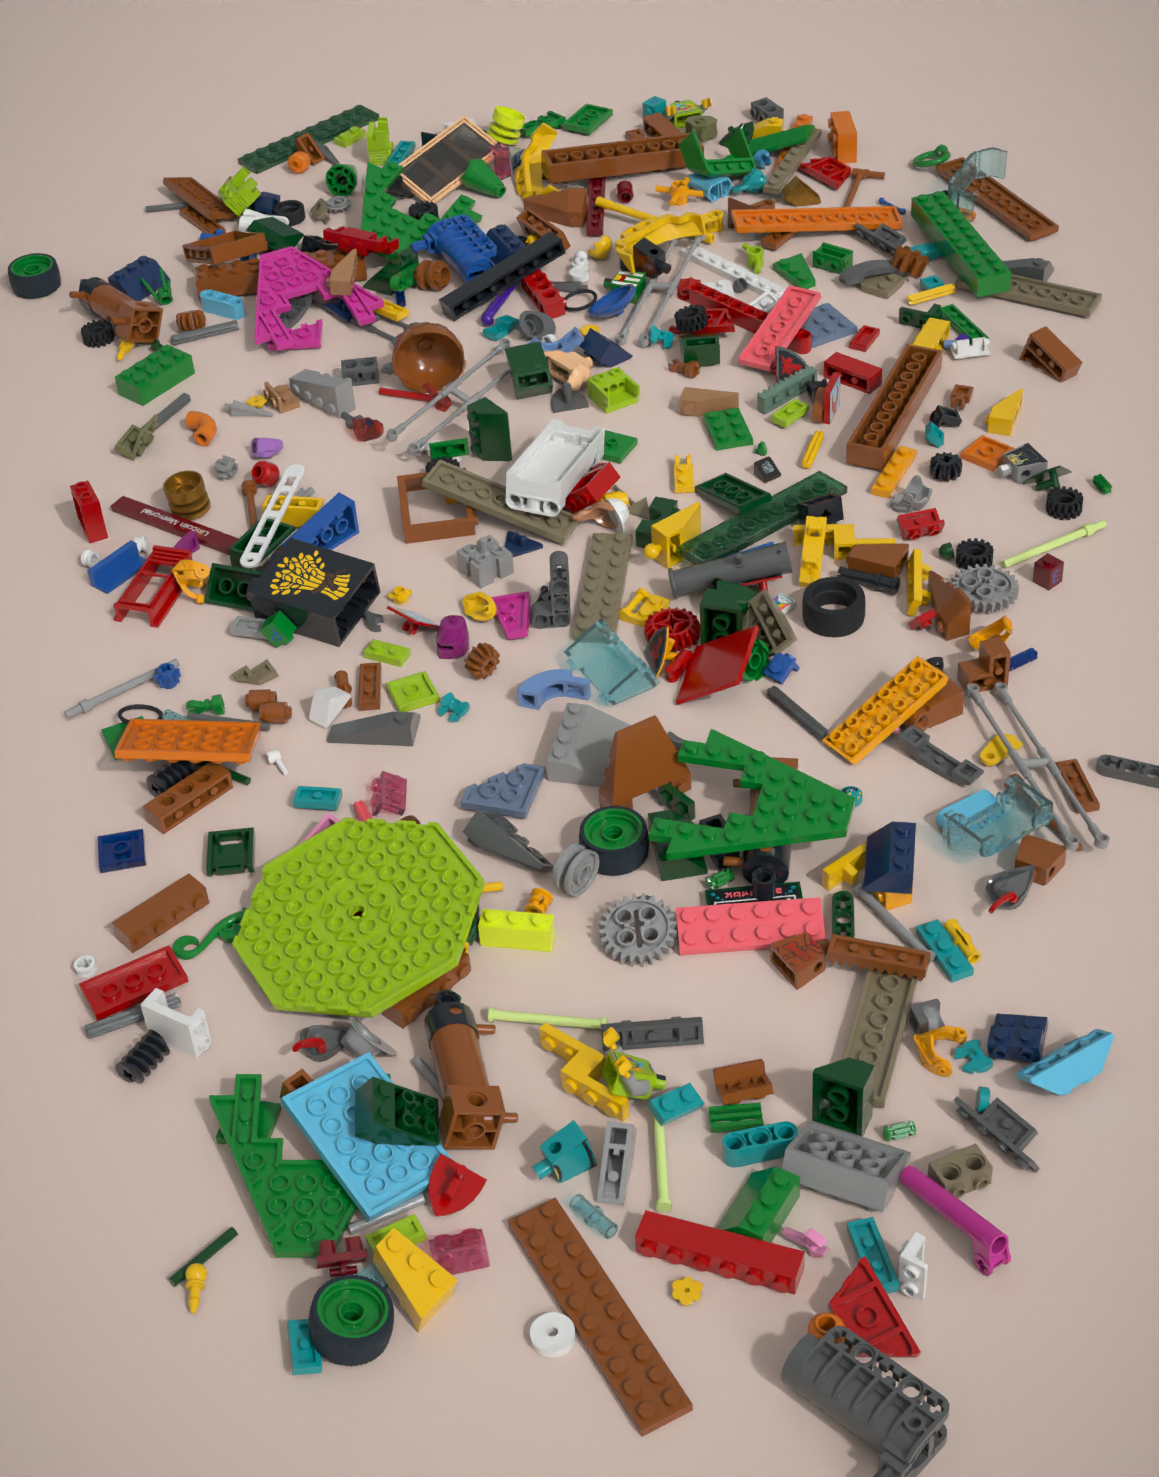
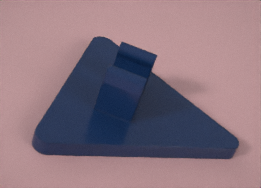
[325,299,353,322]
[504,531,543,557]

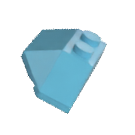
[1016,1029,1114,1096]

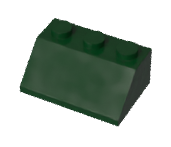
[246,217,304,253]
[363,251,419,296]
[467,397,512,461]
[228,519,296,570]
[204,563,263,611]
[700,588,742,644]
[648,810,708,881]
[812,1057,875,1137]

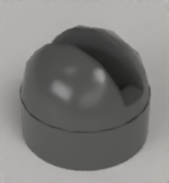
[733,277,748,293]

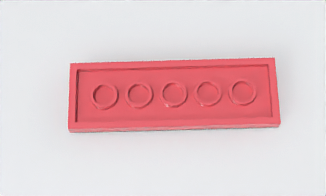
[738,285,821,372]
[676,897,826,955]

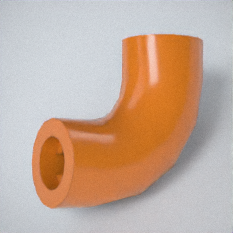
[185,411,217,446]

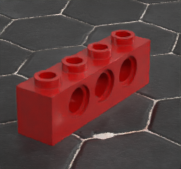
[521,269,567,319]

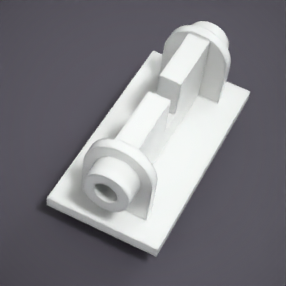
[950,337,990,359]

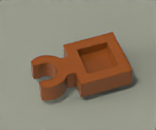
[951,384,974,410]

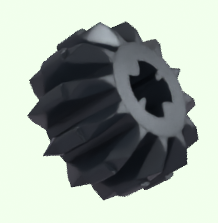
[929,452,963,482]

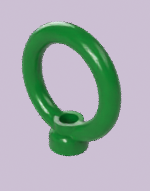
[912,144,951,168]

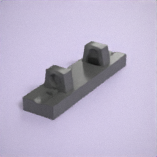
[601,1016,704,1051]

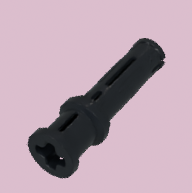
[837,566,900,595]

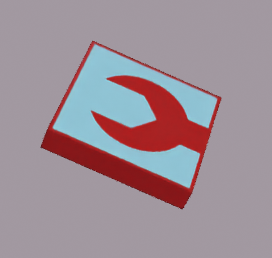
[823,372,840,425]

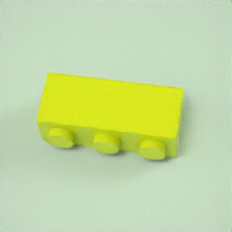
[478,909,556,952]

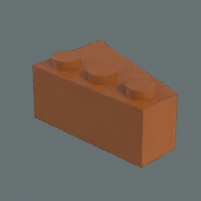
[1019,326,1083,383]

